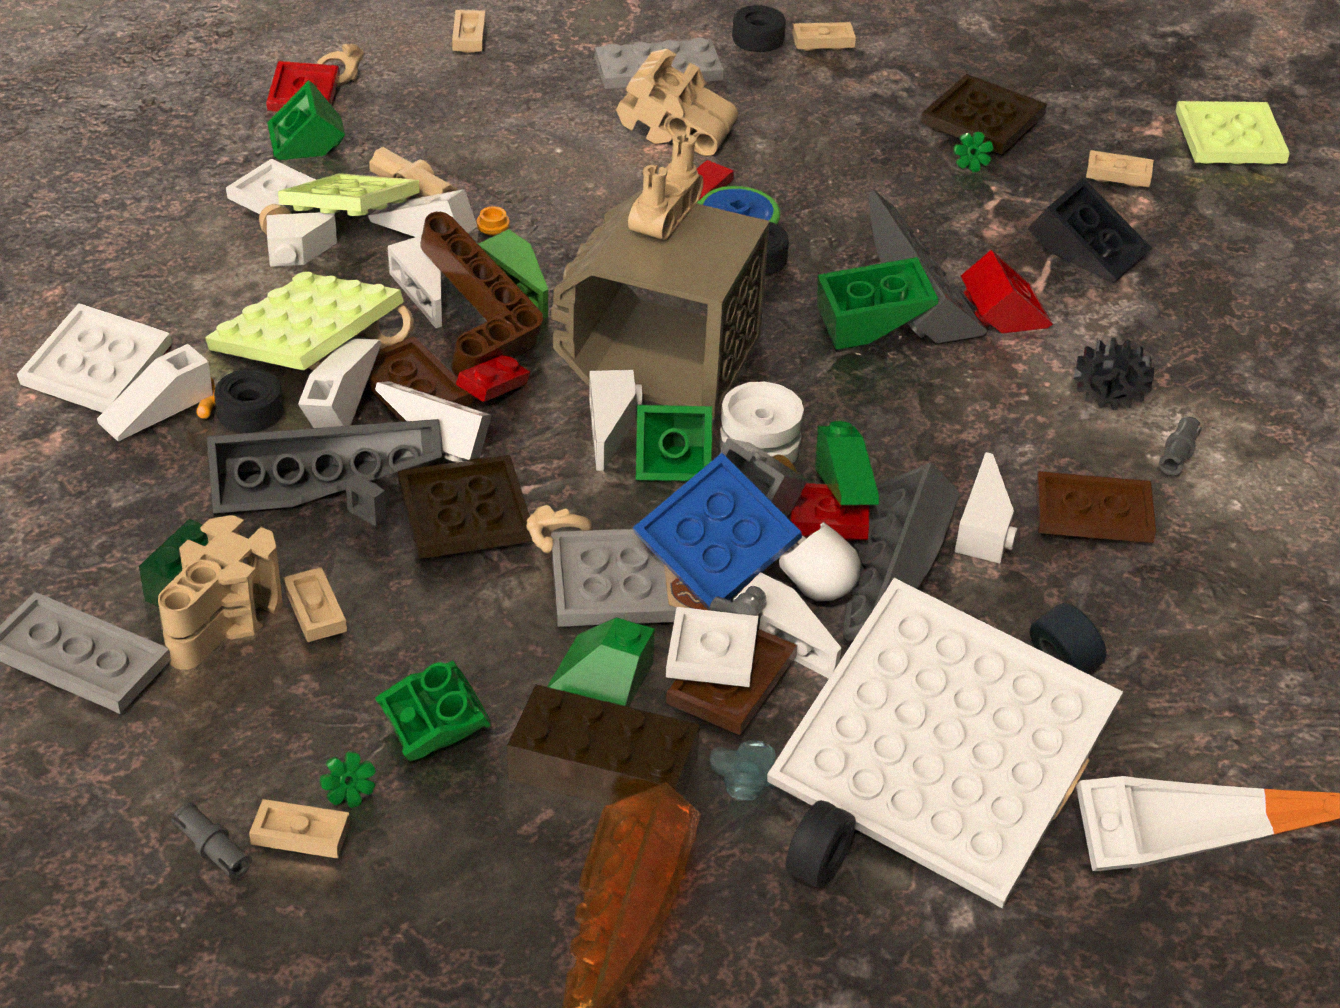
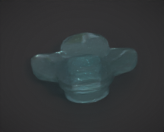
[710,740,776,800]

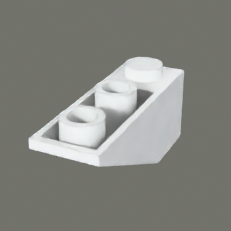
[298,338,382,428]
[97,344,213,441]

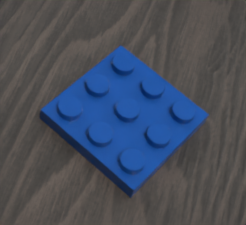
[633,453,802,610]

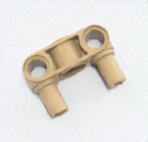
[628,133,703,240]

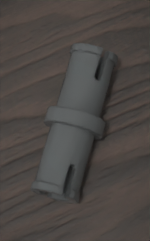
[1159,417,1202,475]
[172,802,252,880]

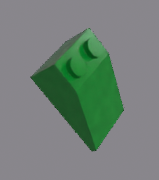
[817,257,938,350]

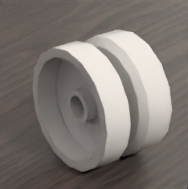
[719,382,804,464]

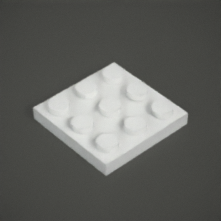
[17,303,172,413]

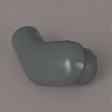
[709,586,767,616]

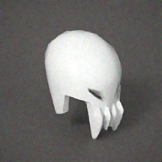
[779,522,861,601]

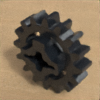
[1074,338,1154,410]

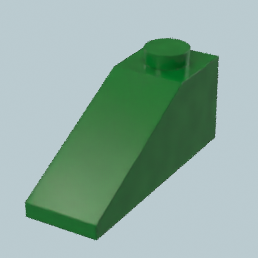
[815,421,879,505]

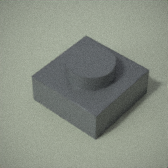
[345,474,386,527]

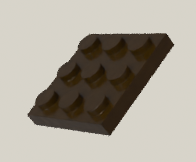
[921,74,1047,154]
[398,455,533,559]

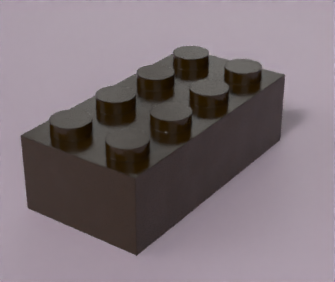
[507,684,700,822]

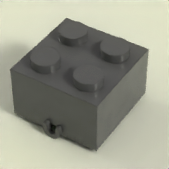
[719,438,808,518]

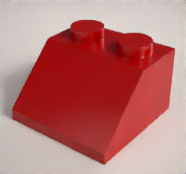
[960,249,1053,334]

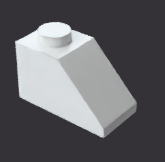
[266,212,337,267]

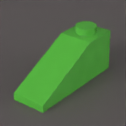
[478,229,548,319]

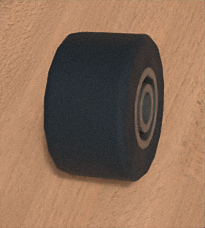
[1029,603,1107,674]

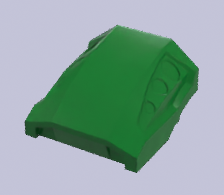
[375,660,492,761]

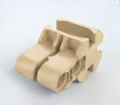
[616,49,738,156]
[158,515,283,670]

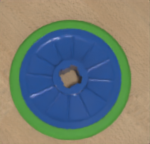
[697,186,780,224]

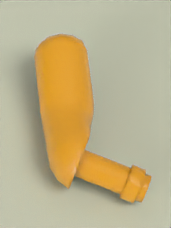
[197,377,216,419]

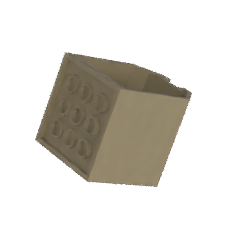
[551,190,770,418]

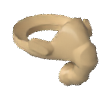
[317,43,364,87]
[356,304,414,348]
[526,505,592,553]

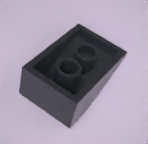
[1028,178,1152,283]

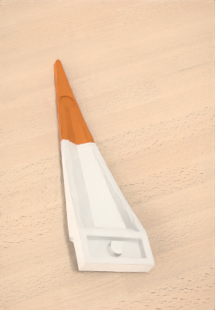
[1076,776,1340,872]

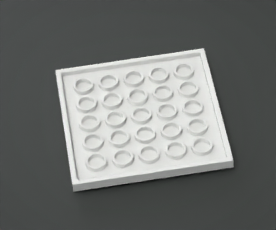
[767,578,1123,908]

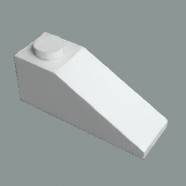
[368,189,478,237]
[388,235,442,328]
[589,370,642,471]
[375,381,492,462]
[955,452,1018,563]
[733,572,841,679]

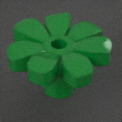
[953,132,993,172]
[319,751,376,808]

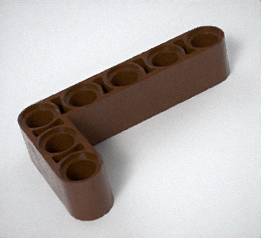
[420,211,543,376]

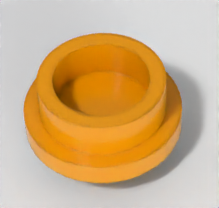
[477,206,510,236]

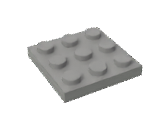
[551,529,677,627]

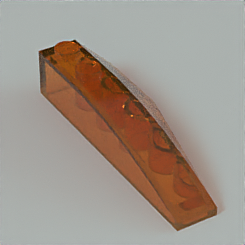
[562,783,701,1008]

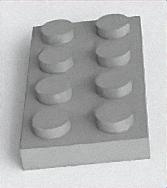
[595,38,724,89]
[0,592,171,714]

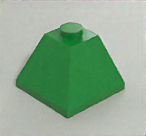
[267,80,345,160]
[636,405,712,481]
[547,617,655,707]

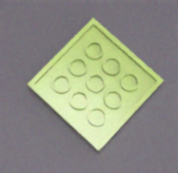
[205,272,404,370]

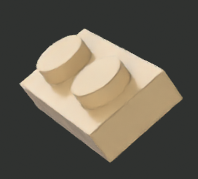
[452,10,485,53]
[792,22,856,51]
[1086,150,1153,187]
[283,567,347,642]
[249,799,350,858]

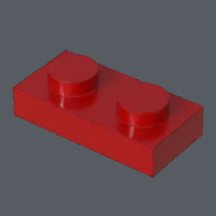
[456,355,530,402]

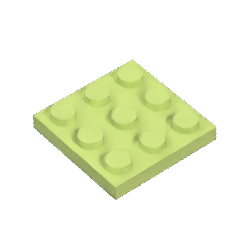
[1175,101,1290,165]
[278,173,420,216]

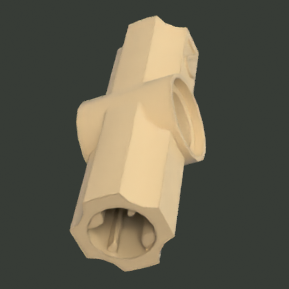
[369,147,457,199]

